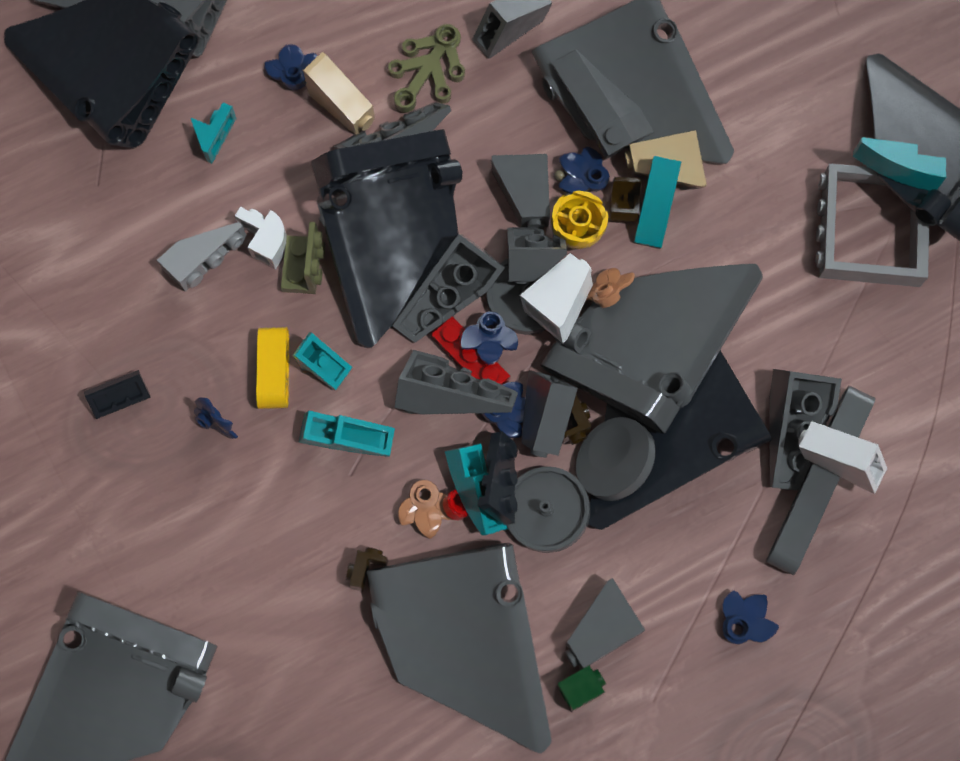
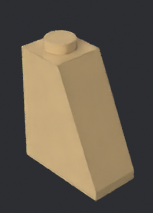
[303,52,375,135]
[625,130,707,189]

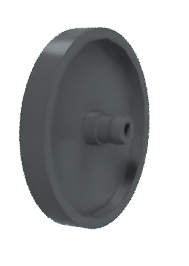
[486,259,554,335]
[576,417,655,501]
[508,467,591,553]

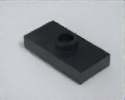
[84,370,151,419]

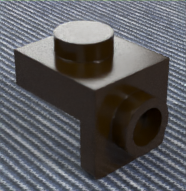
[610,177,641,222]
[562,395,592,445]
[346,547,388,592]

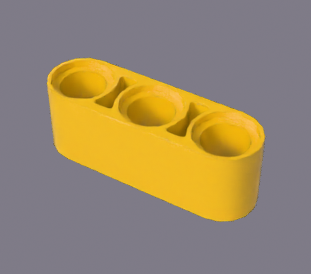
[256,327,289,409]

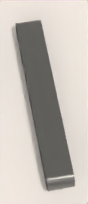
[766,385,876,575]

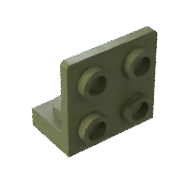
[281,222,325,294]

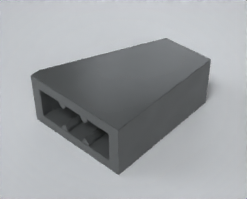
[472,0,553,59]
[491,154,550,229]
[522,370,578,458]
[565,578,645,670]

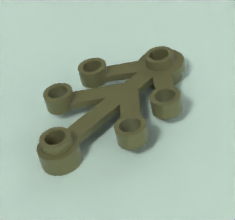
[388,24,465,113]

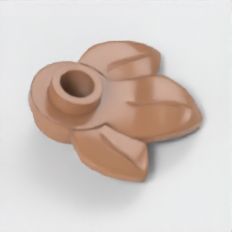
[586,268,635,308]
[398,480,453,539]

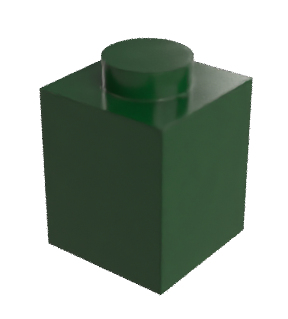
[556,665,606,712]

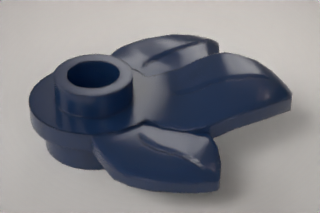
[264,44,317,90]
[559,146,610,194]
[460,312,518,365]
[482,382,525,438]
[194,397,238,439]
[722,590,779,644]

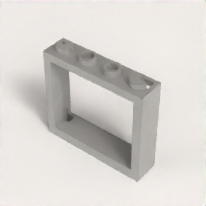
[815,163,929,287]

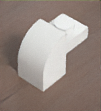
[235,207,287,269]

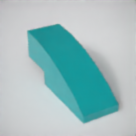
[853,137,946,190]
[634,156,682,248]
[298,411,395,457]
[445,444,507,536]

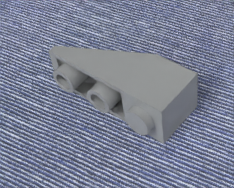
[157,222,247,292]

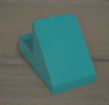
[191,102,237,164]
[293,332,353,390]

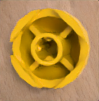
[551,191,609,249]

